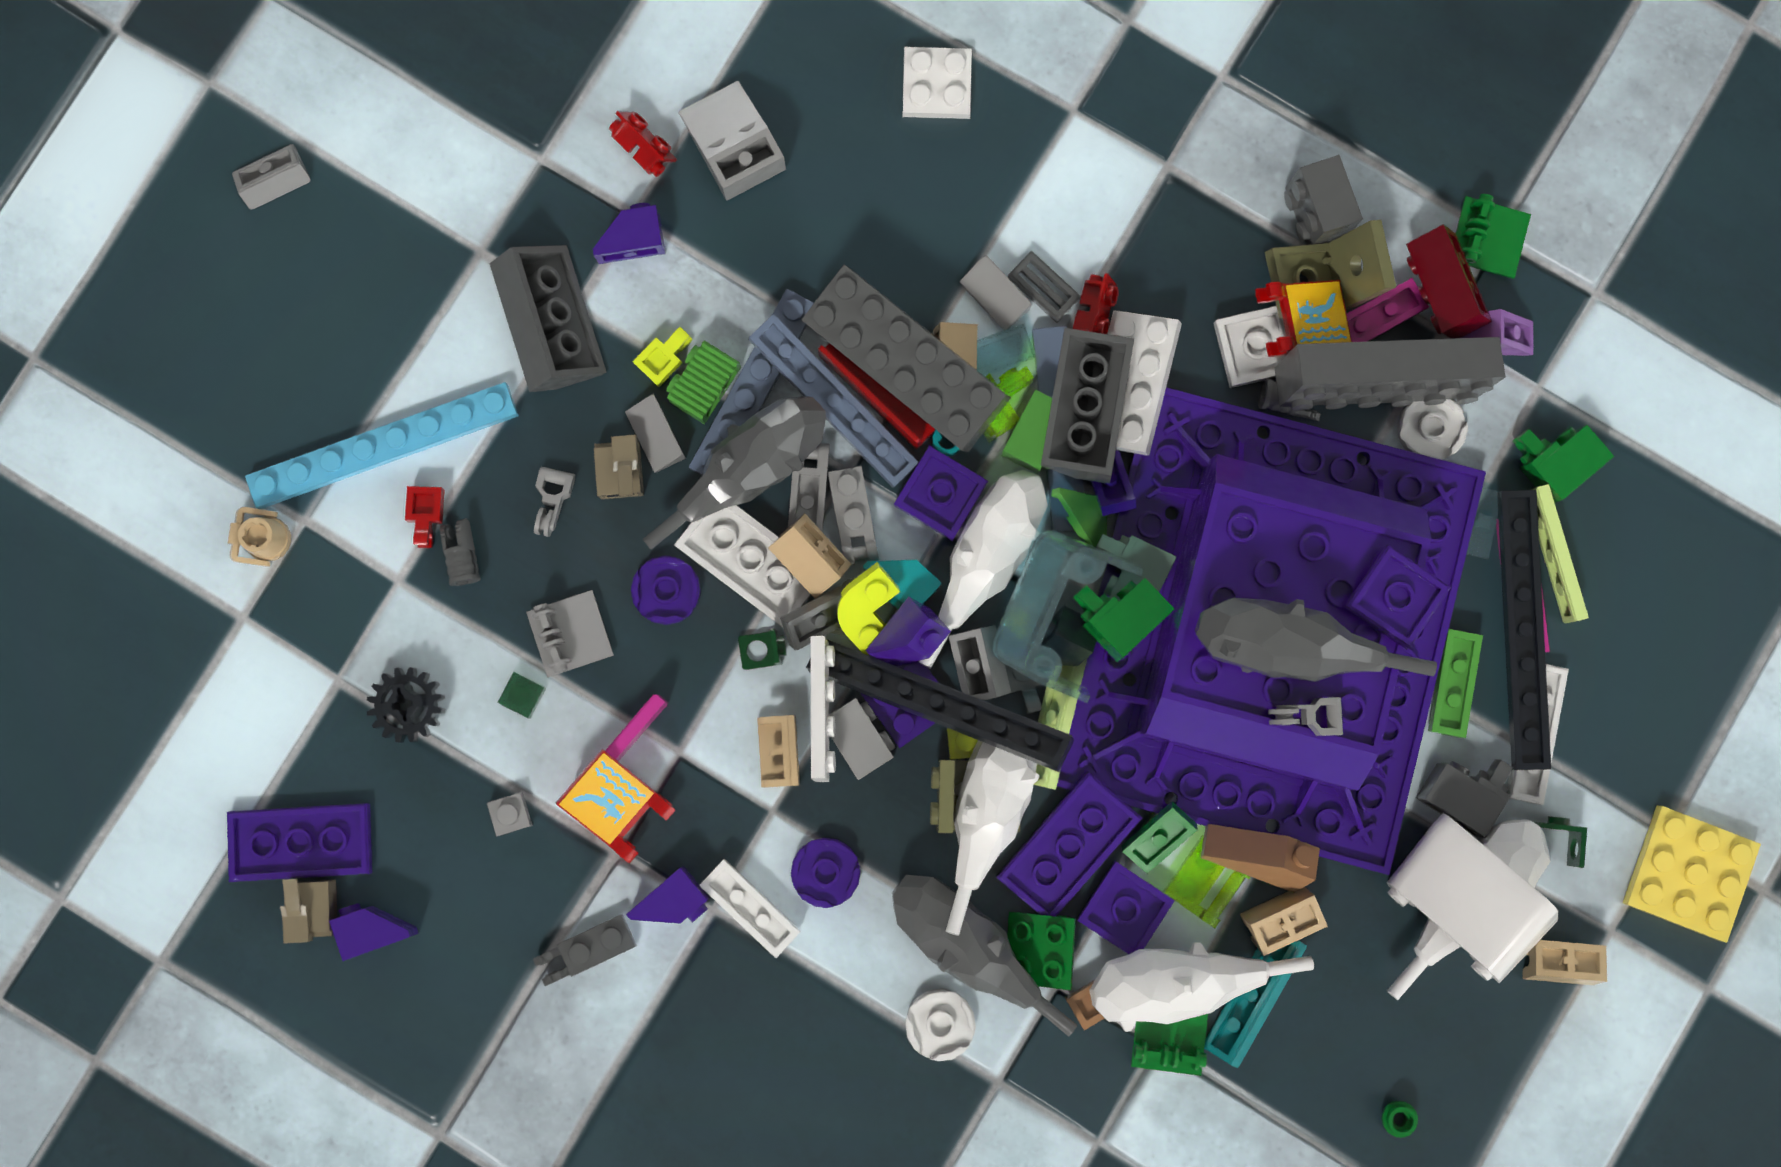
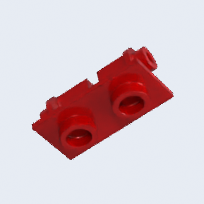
[609,111,677,177]
[1072,273,1118,334]

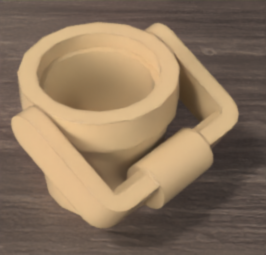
[228,507,291,567]

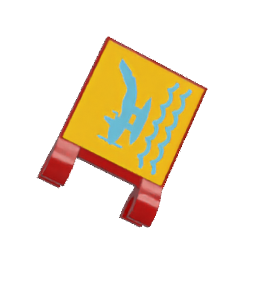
[1255,280,1352,357]
[556,749,676,864]

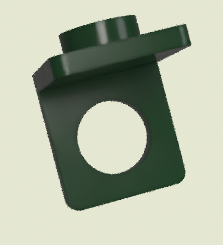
[738,628,787,670]
[1532,816,1587,868]

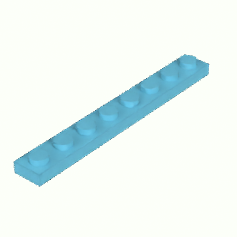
[245,382,519,509]

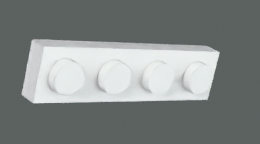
[811,636,836,782]

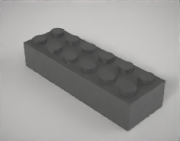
[801,265,1011,452]
[1275,337,1506,411]

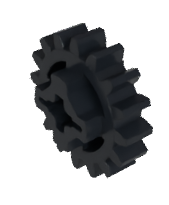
[367,667,446,743]

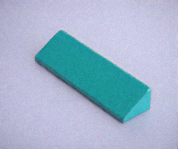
[1204,940,1307,1068]

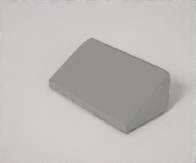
[232,144,311,209]
[959,255,1032,332]
[625,394,686,473]

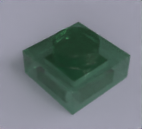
[497,672,546,719]

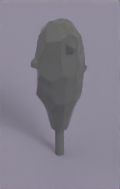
[643,396,826,550]
[1195,598,1437,682]
[892,875,1077,1036]

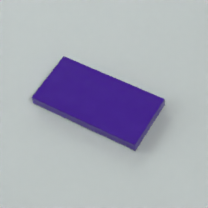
[996,771,1142,916]
[227,803,372,882]

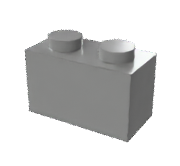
[949,625,1011,700]
[829,698,896,780]

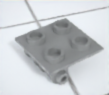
[526,590,614,678]

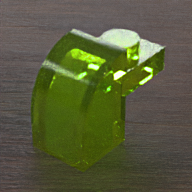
[983,366,1034,443]

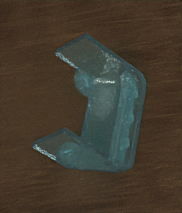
[992,530,1144,703]

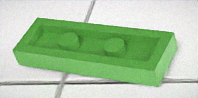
[1428,629,1483,738]

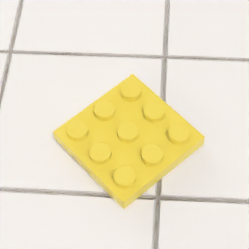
[1623,805,1761,943]

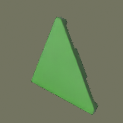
[1051,488,1107,561]

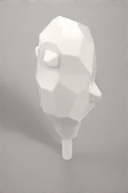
[919,470,1048,669]
[945,740,1039,936]
[1387,820,1551,1000]
[1089,942,1314,1032]

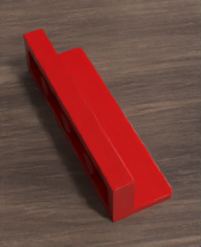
[818,343,936,450]

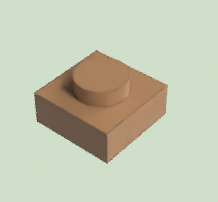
[1065,980,1104,1031]

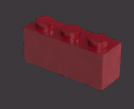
[1406,224,1492,339]

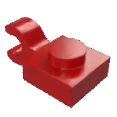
[405,486,445,548]

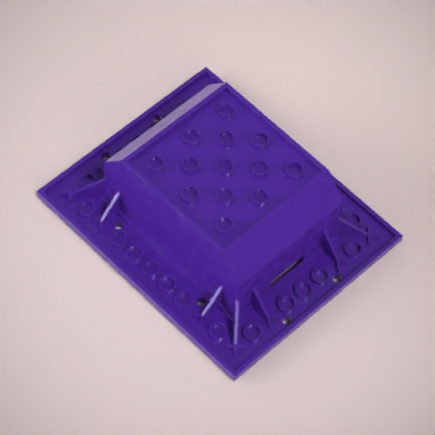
[1057,387,1486,875]

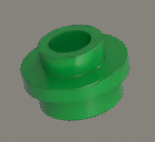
[1381,1101,1418,1138]

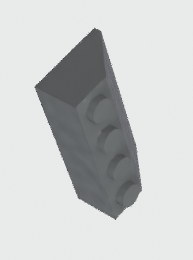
[489,245,607,392]
[1041,328,1134,484]

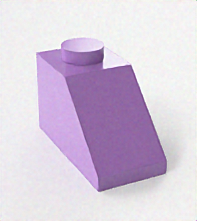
[1461,309,1533,356]

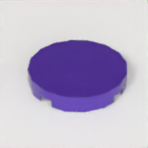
[631,556,701,625]
[791,837,861,908]

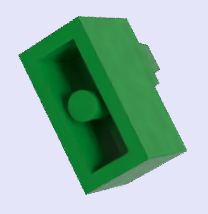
[1513,425,1615,503]
[1073,578,1175,662]

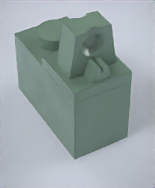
[1096,534,1176,601]

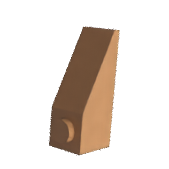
[1200,824,1320,893]

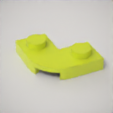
[837,562,900,656]

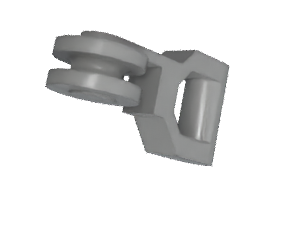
[534,466,575,537]
[1268,697,1343,736]

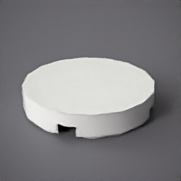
[1397,399,1468,460]
[905,988,976,1061]

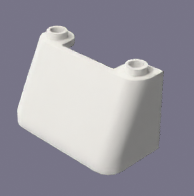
[1387,813,1558,983]

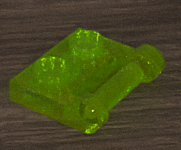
[1163,835,1250,929]

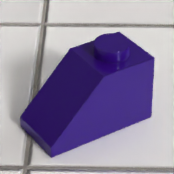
[593,203,666,264]
[866,597,951,666]
[626,866,711,924]
[329,903,419,961]

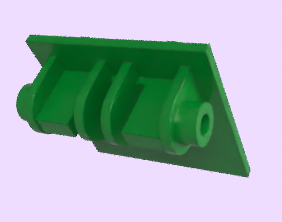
[1455,194,1531,279]
[1007,912,1076,990]
[1131,1014,1208,1076]

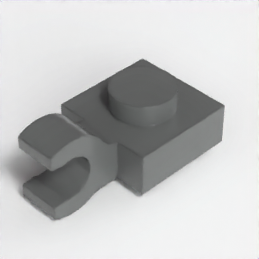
[1004,652,1045,715]

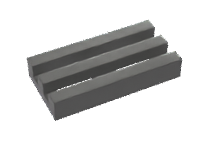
[1008,251,1081,323]

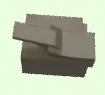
[594,435,644,500]
[280,879,337,944]

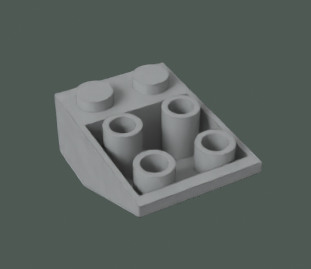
[678,81,786,201]

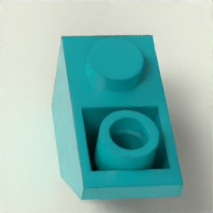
[863,560,942,610]

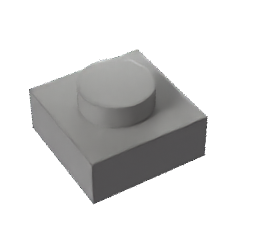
[487,792,533,837]

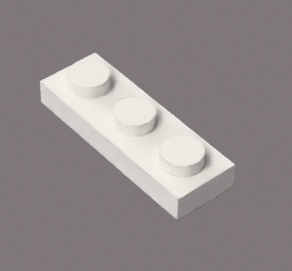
[699,859,801,958]

